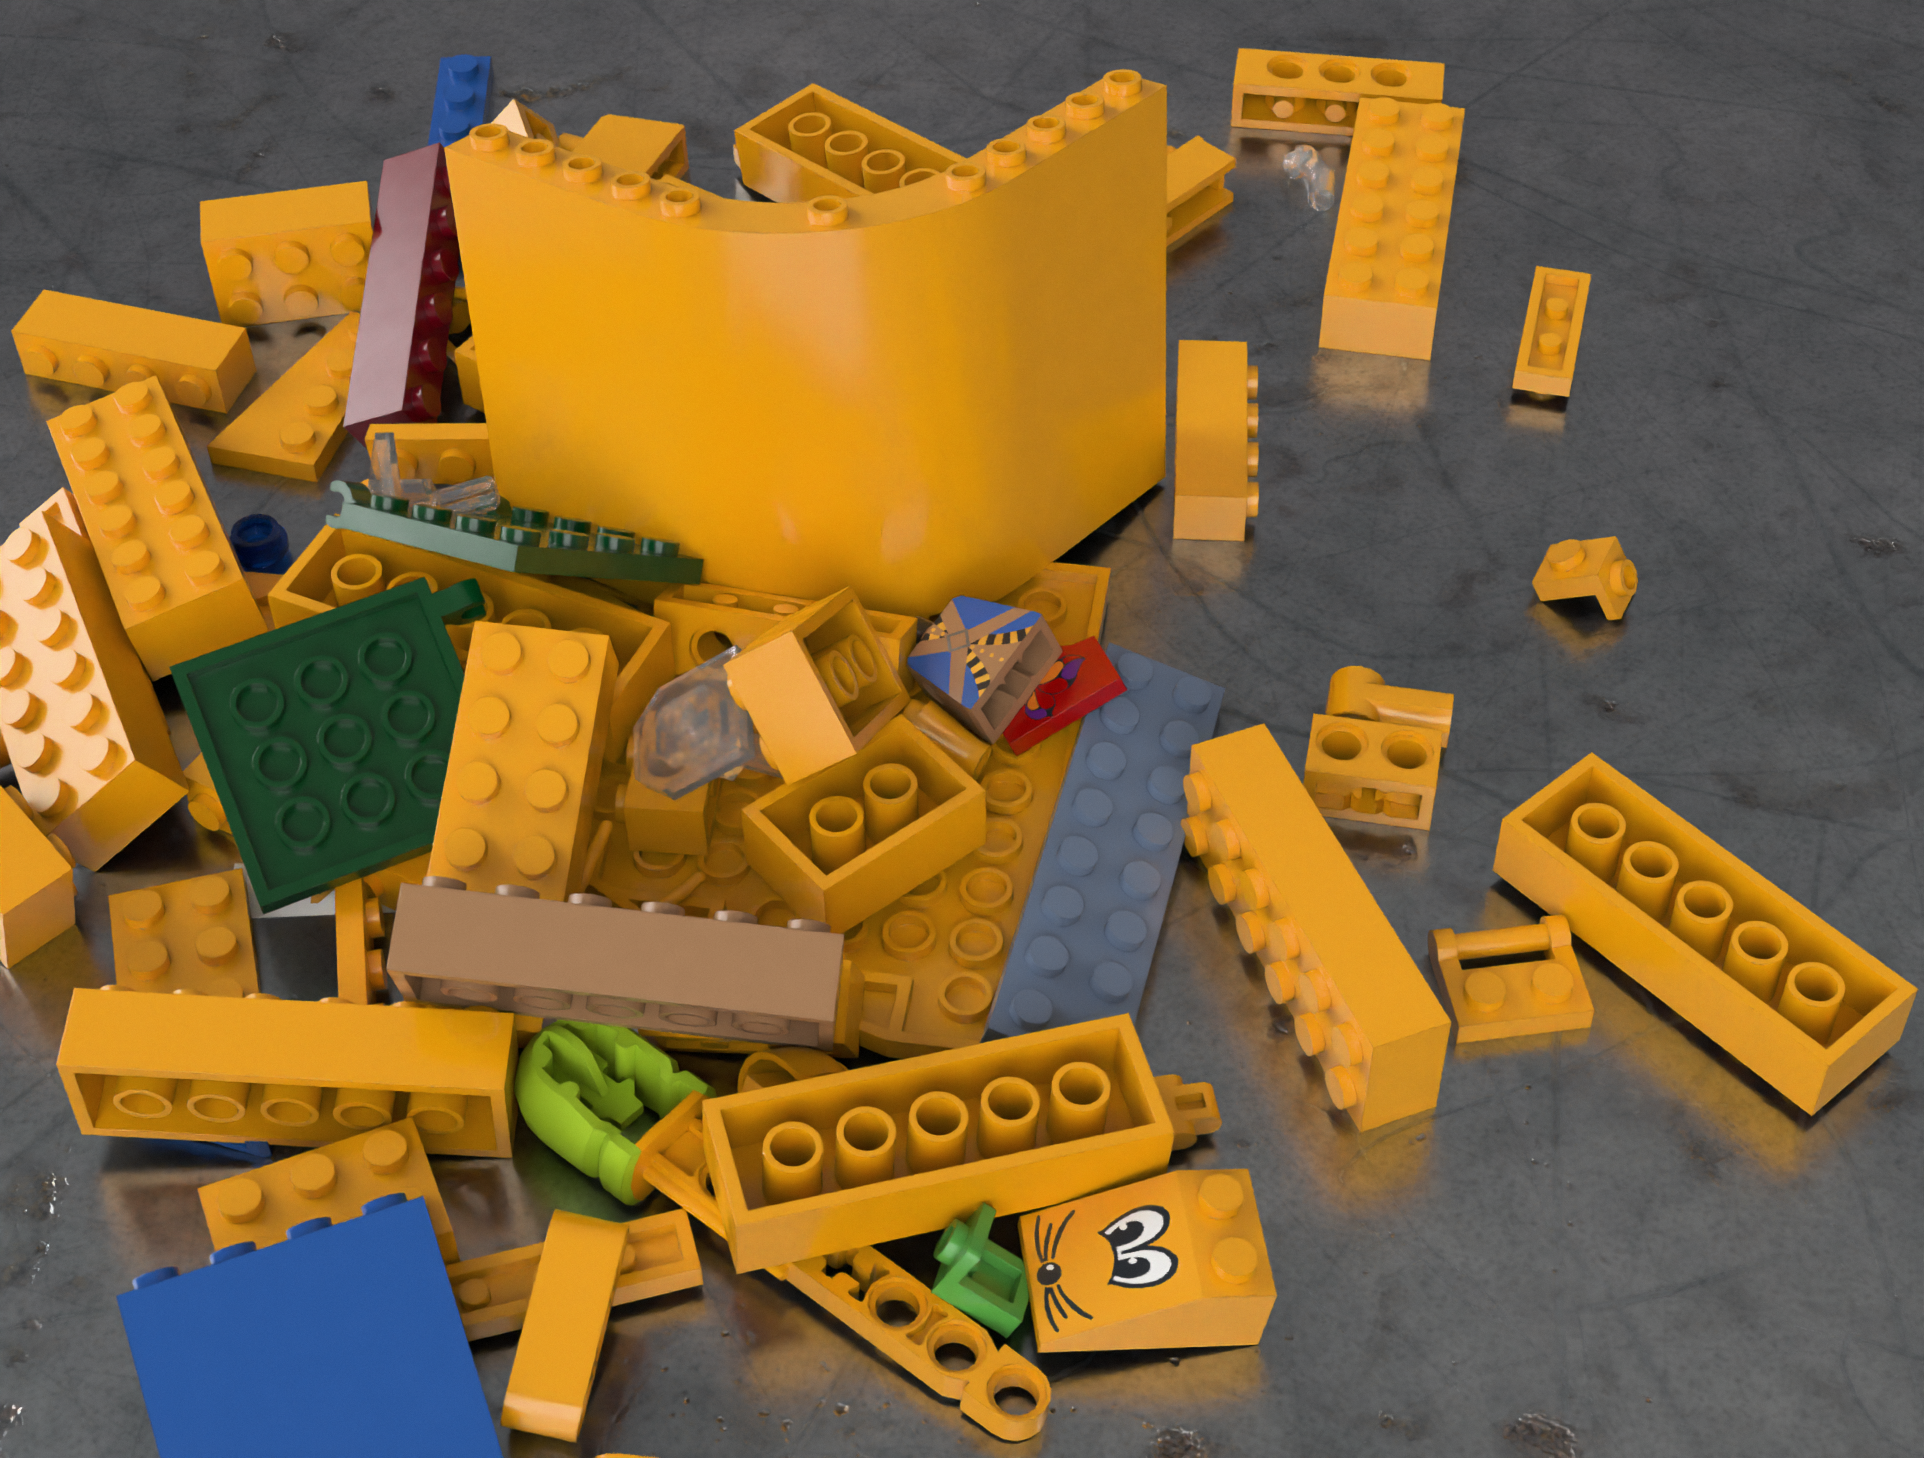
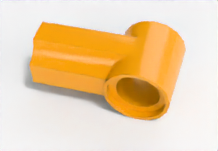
[1325,666,1454,748]

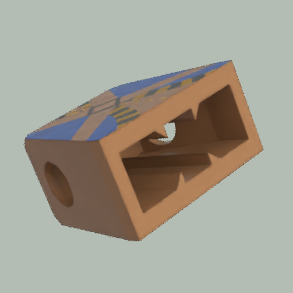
[906,595,1063,745]

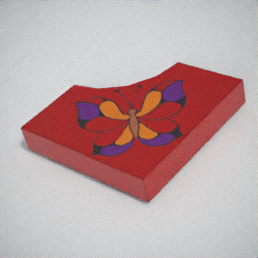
[1003,636,1127,756]

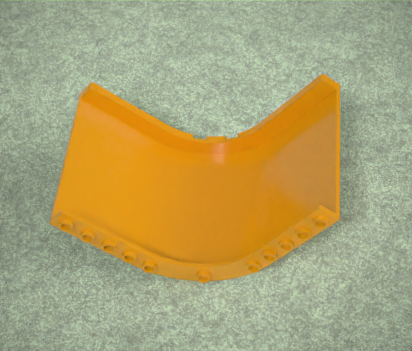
[444,69,1167,620]

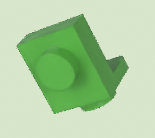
[931,1202,1029,1338]

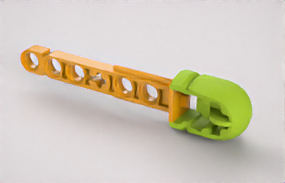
[514,1020,1051,1441]

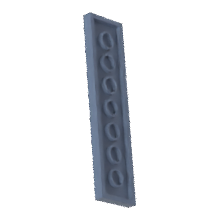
[980,642,1225,1043]

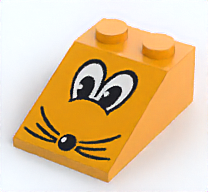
[1017,1169,1277,1353]

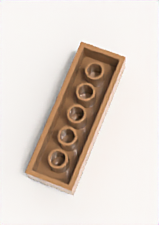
[386,876,844,1051]

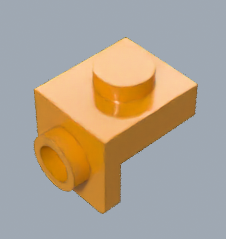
[1532,536,1638,620]

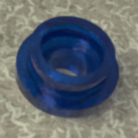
[230,514,289,568]

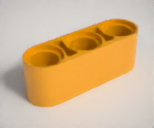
[500,1209,630,1443]

